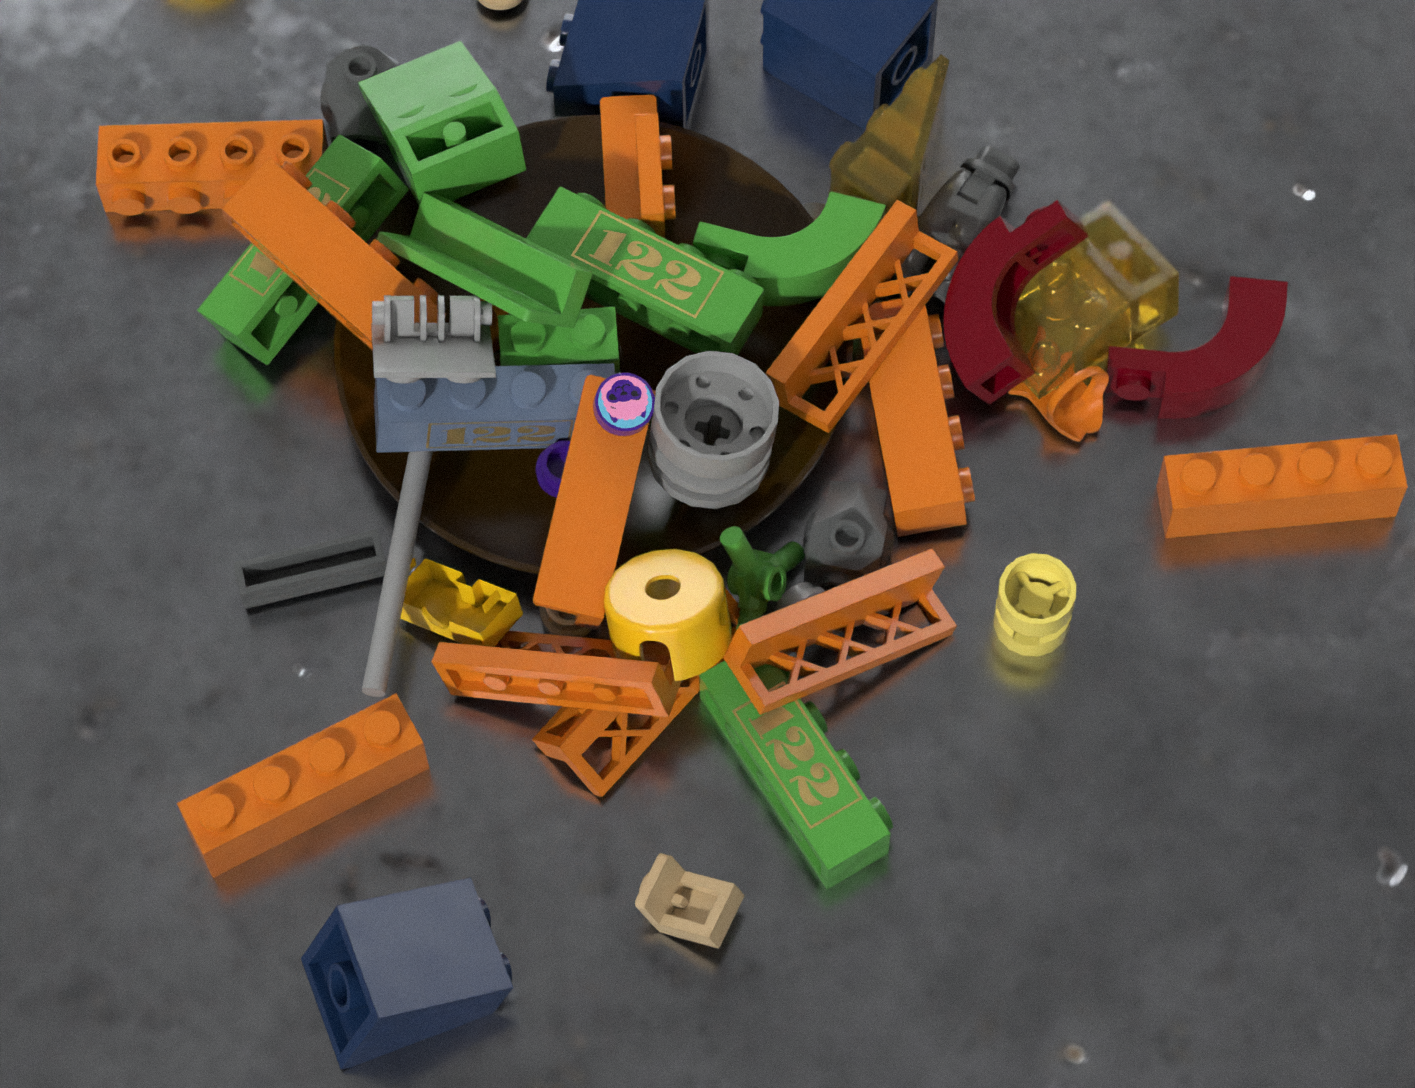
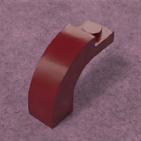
[944,200,1089,404]
[1104,276,1288,419]

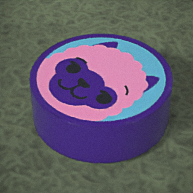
[593,373,655,436]

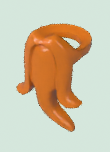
[1008,327,1109,442]

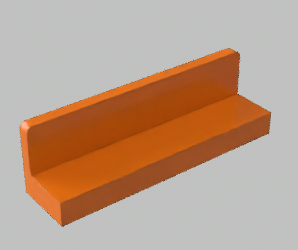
[533,375,655,630]

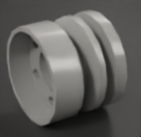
[647,351,779,509]

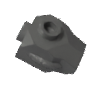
[320,45,399,144]
[802,481,895,591]

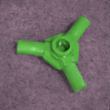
[720,526,805,630]

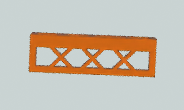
[765,200,958,433]
[723,548,957,715]
[532,588,740,797]
[431,631,681,717]

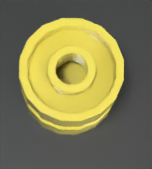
[994,553,1076,657]

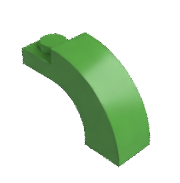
[693,191,886,306]

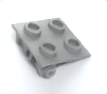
[371,295,496,384]

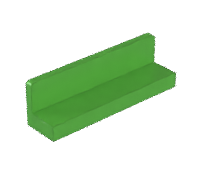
[377,193,593,328]

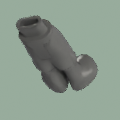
[880,146,1020,325]

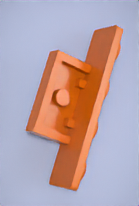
[600,94,676,238]

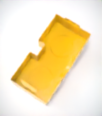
[400,558,523,647]

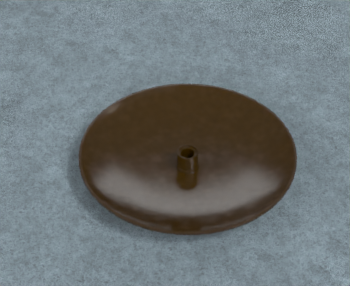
[334,115,854,574]

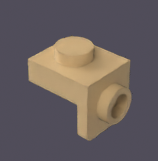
[635,853,745,949]

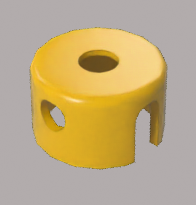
[604,549,731,681]

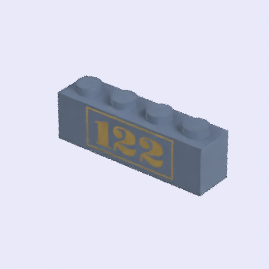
[374,363,615,453]

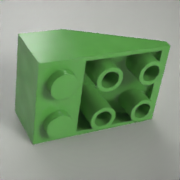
[358,41,526,206]

